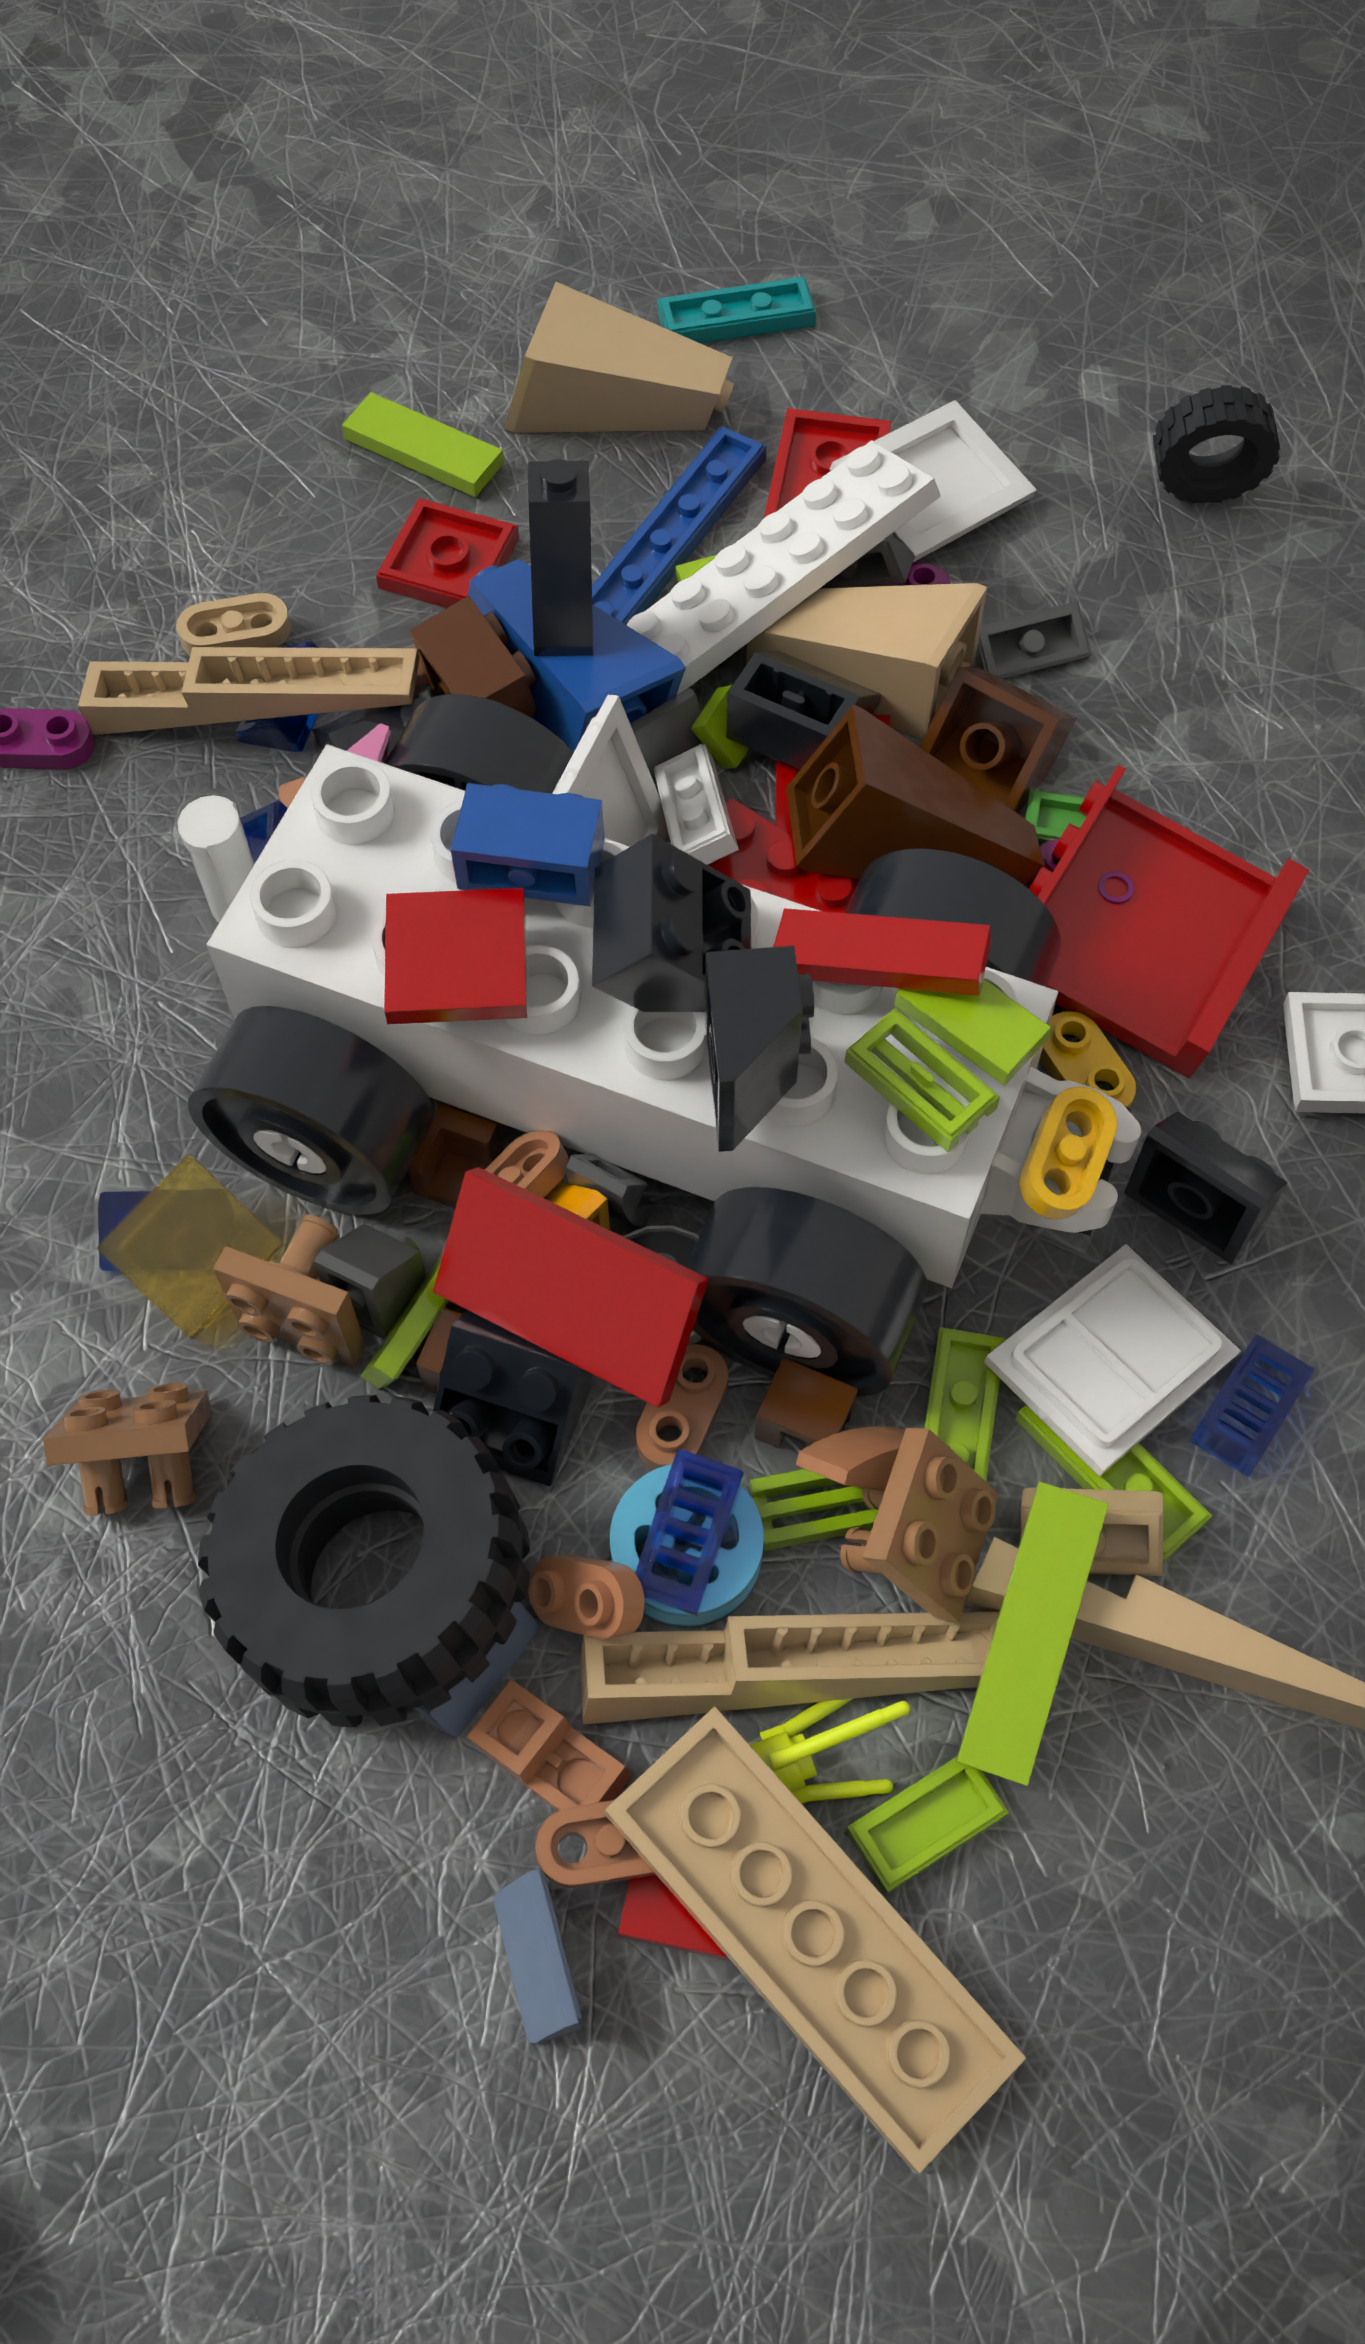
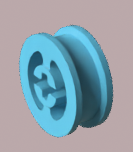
[610,1463,764,1628]

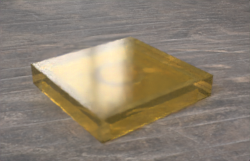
[96,1154,285,1339]

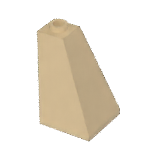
[504,282,734,433]
[746,583,987,741]

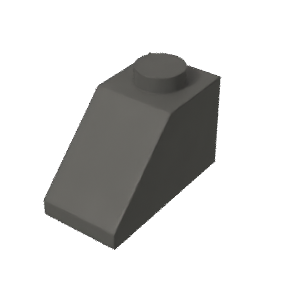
[313,1223,426,1339]

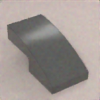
[566,1154,656,1226]

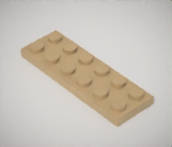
[603,1706,1026,2174]

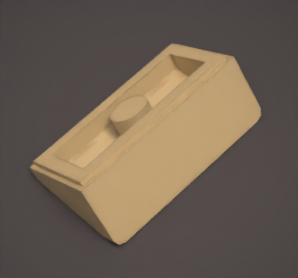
[1021,1488,1163,1576]

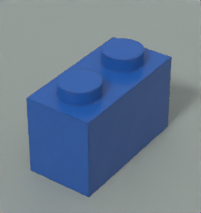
[450,783,605,907]

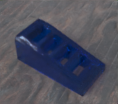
[1189,1334,1314,1477]
[635,1449,744,1616]

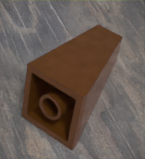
[786,704,1044,886]

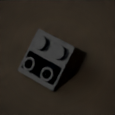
[726,651,881,770]
[592,834,751,1012]
[433,1310,593,1487]

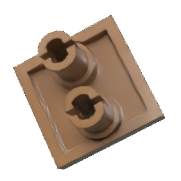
[213,1215,366,1368]
[43,1383,211,1516]
[840,1428,999,1622]

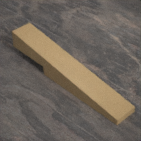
[78,647,420,735]
[965,1537,1365,1730]
[579,1611,1000,1725]

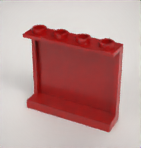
[1029,765,1309,1079]

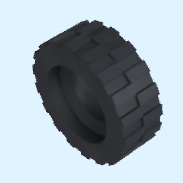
[1153,385,1281,503]

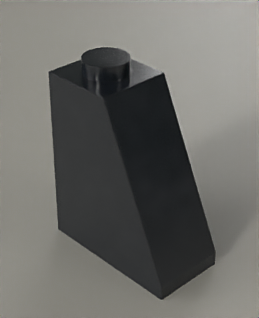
[528,459,593,656]

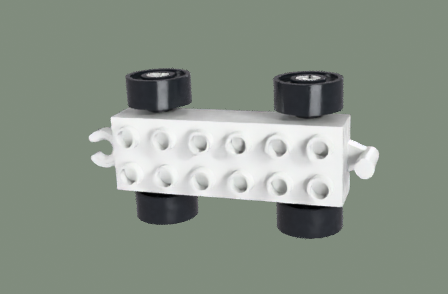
[177,694,1141,1397]

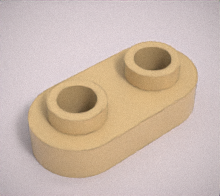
[176,593,291,656]

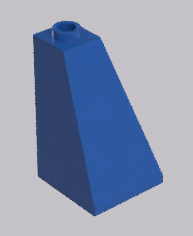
[467,559,686,752]

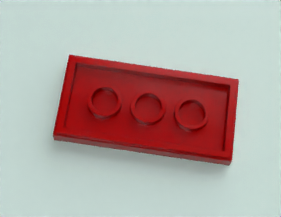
[433,1167,709,1408]

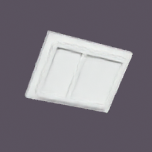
[829,400,1037,562]
[552,695,669,846]
[984,1244,1241,1476]

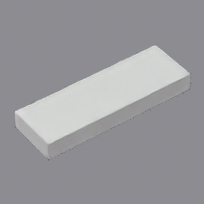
[653,744,739,865]

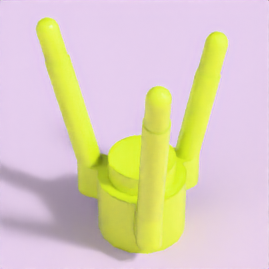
[750,1699,910,1804]

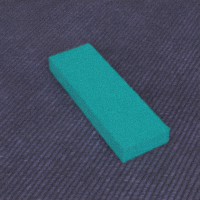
[657,276,816,343]

